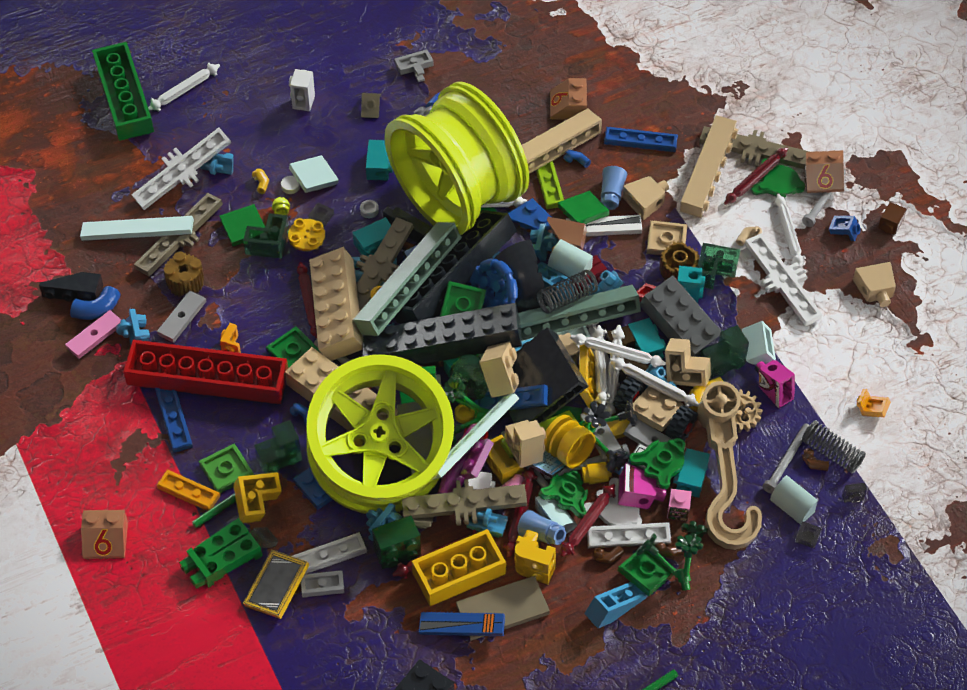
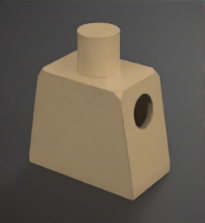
[622,176,669,220]
[853,262,895,307]

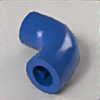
[70,286,121,320]

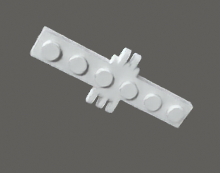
[132,128,231,210]
[745,233,822,326]

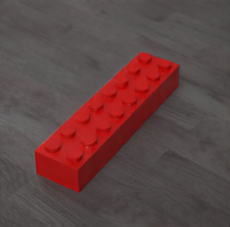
[124,340,288,404]

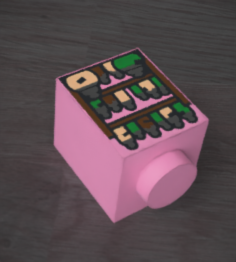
[667,489,692,521]

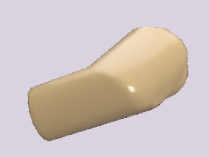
[736,226,762,246]

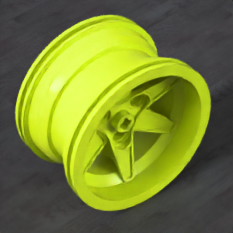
[385,82,529,235]
[307,355,454,514]

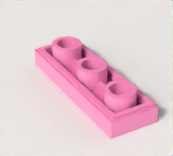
[65,310,121,359]

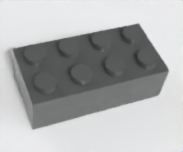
[640,276,723,357]

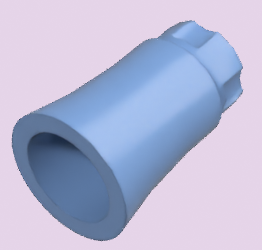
[601,166,628,210]
[518,510,566,545]

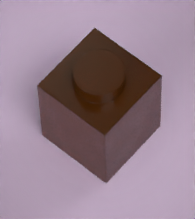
[878,202,907,235]

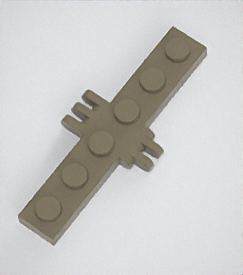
[699,126,810,169]
[134,193,223,276]
[356,217,414,311]
[402,479,527,526]

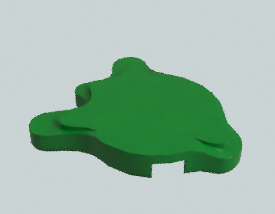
[751,158,805,197]
[629,438,686,489]
[538,470,588,518]

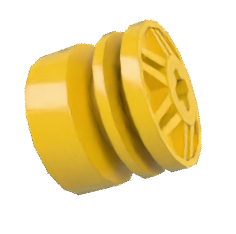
[544,415,596,469]

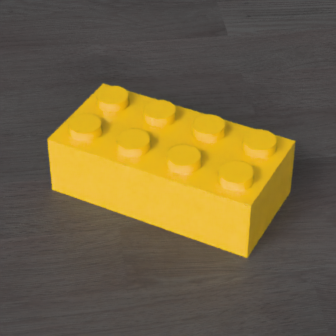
[412,529,506,606]

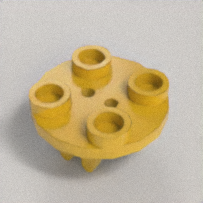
[288,218,325,251]

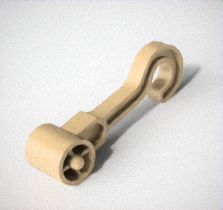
[697,381,762,550]

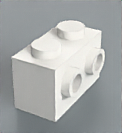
[289,69,315,111]

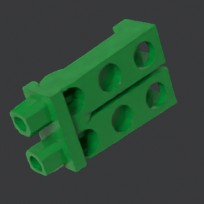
[179,518,262,588]

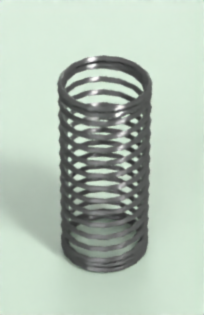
[537,269,598,314]
[802,420,866,474]

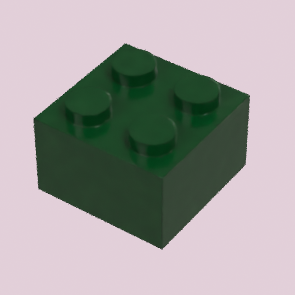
[372,515,421,569]

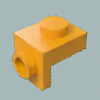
[220,323,241,353]
[857,389,891,418]

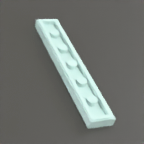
[80,216,194,241]
[432,393,519,480]

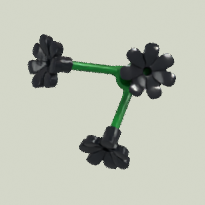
[578,400,638,473]

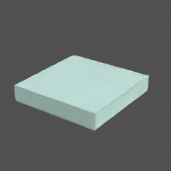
[289,155,339,193]

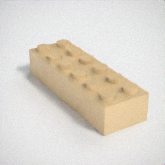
[309,247,363,361]
[285,347,398,443]

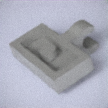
[394,49,434,82]

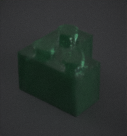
[243,213,289,259]
[697,243,740,289]
[700,325,749,378]
[254,420,302,474]

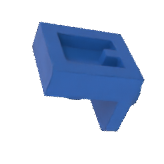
[829,216,861,241]

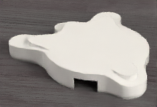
[584,478,642,526]

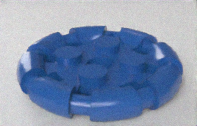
[469,258,518,309]

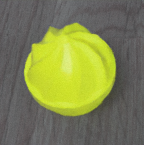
[272,197,290,216]

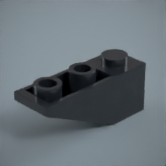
[39,272,104,301]

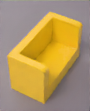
[486,435,523,485]

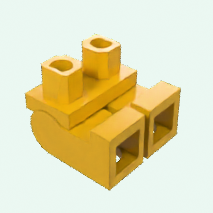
[515,530,556,585]

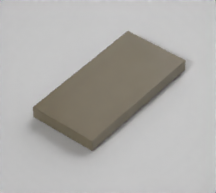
[456,576,550,641]

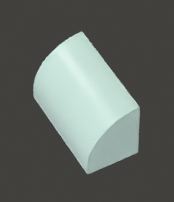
[548,239,593,282]
[742,321,776,365]
[770,475,818,525]
[535,496,577,534]

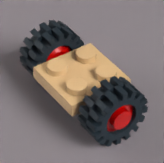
[613,376,698,441]

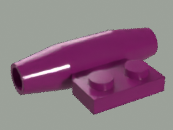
[437,424,494,494]

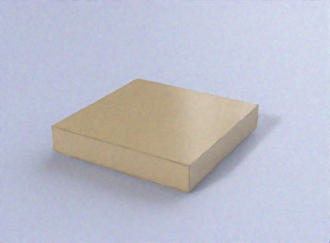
[647,220,687,255]

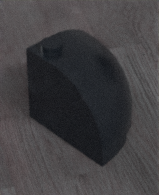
[494,239,548,313]

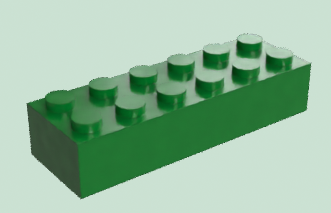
[92,42,154,141]

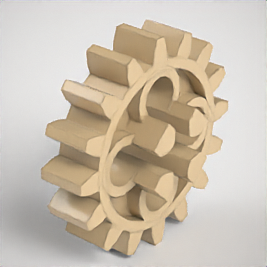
[735,389,763,433]

